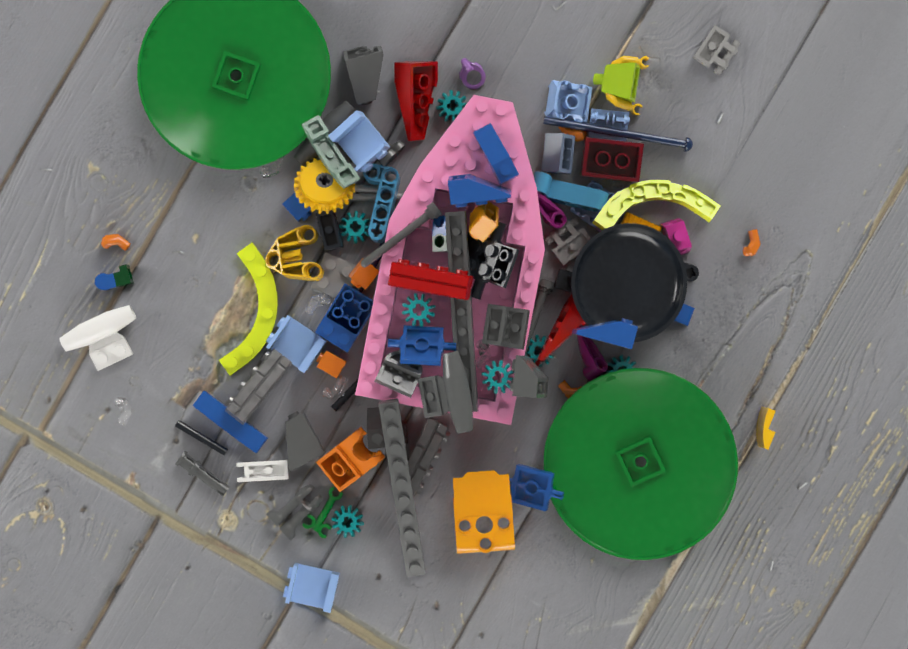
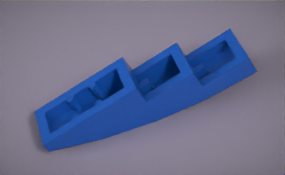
[192,390,268,453]

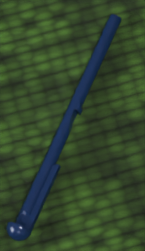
[543,116,693,152]

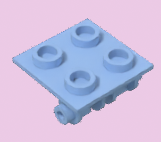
[588,108,630,142]

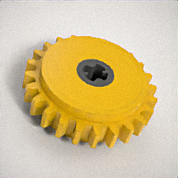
[294,158,355,214]

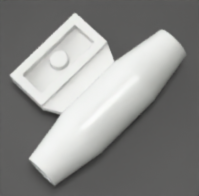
[59,305,136,371]

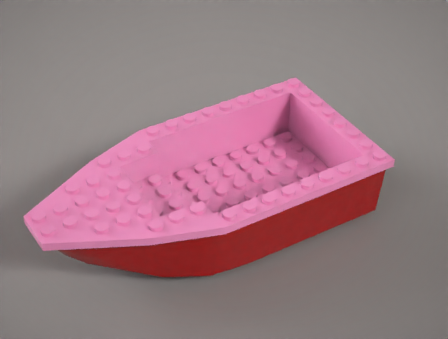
[355,95,545,425]

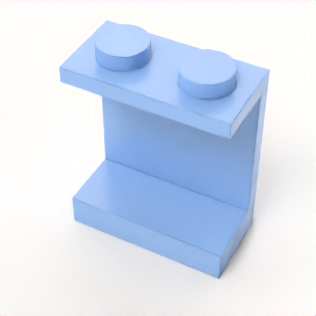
[328,110,390,172]
[266,315,327,373]
[283,563,340,613]

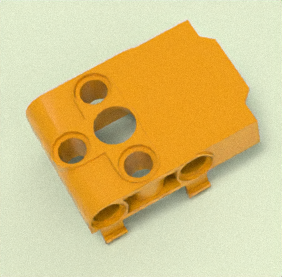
[453,470,515,554]

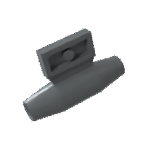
[294,101,356,167]
[418,351,473,433]

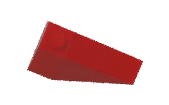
[394,61,438,141]
[535,293,586,366]

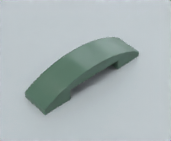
[302,115,360,189]

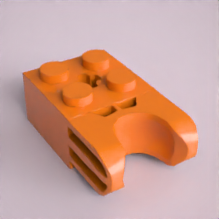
[316,426,386,492]

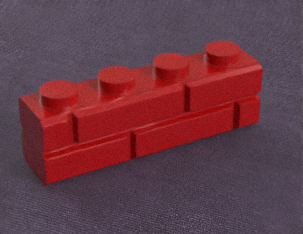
[388,259,473,300]

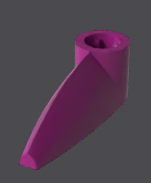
[537,191,566,228]
[577,325,608,381]

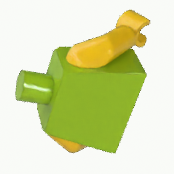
[593,56,649,115]

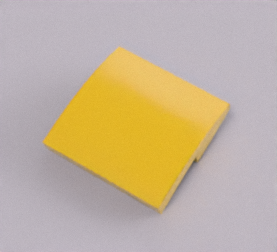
[756,406,776,450]

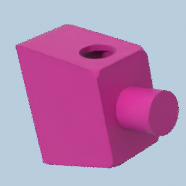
[660,218,692,255]

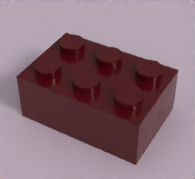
[580,137,644,182]

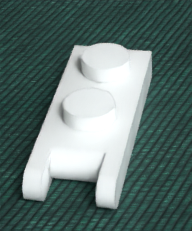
[236,460,289,482]

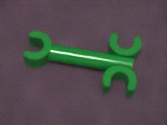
[302,486,343,538]

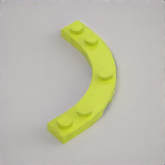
[592,180,721,230]
[219,242,278,376]

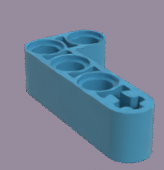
[363,163,400,243]
[534,171,609,213]

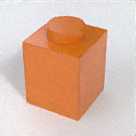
[348,258,379,290]
[316,350,347,378]

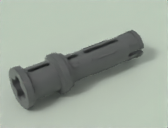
[175,451,230,496]

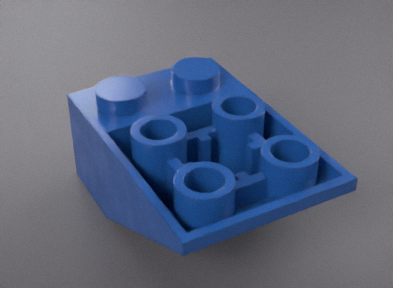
[448,174,512,208]
[315,283,373,353]

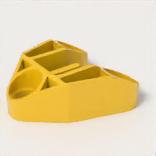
[265,225,324,281]

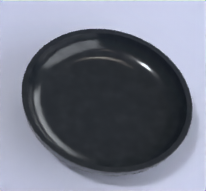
[571,223,687,343]

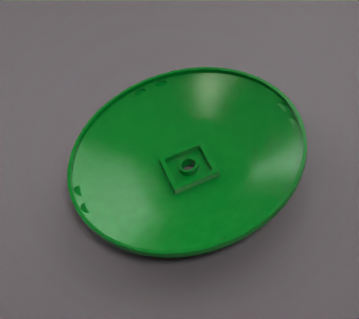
[137,0,331,170]
[544,368,738,560]

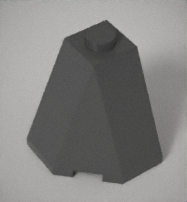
[343,46,384,105]
[367,407,408,449]

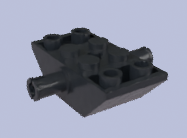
[447,222,519,300]

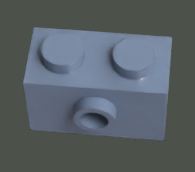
[542,133,575,174]

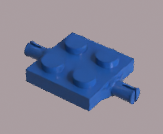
[388,325,456,366]
[509,464,564,511]

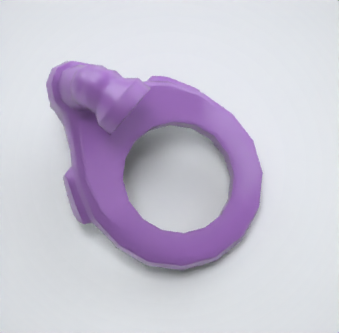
[459,58,486,89]

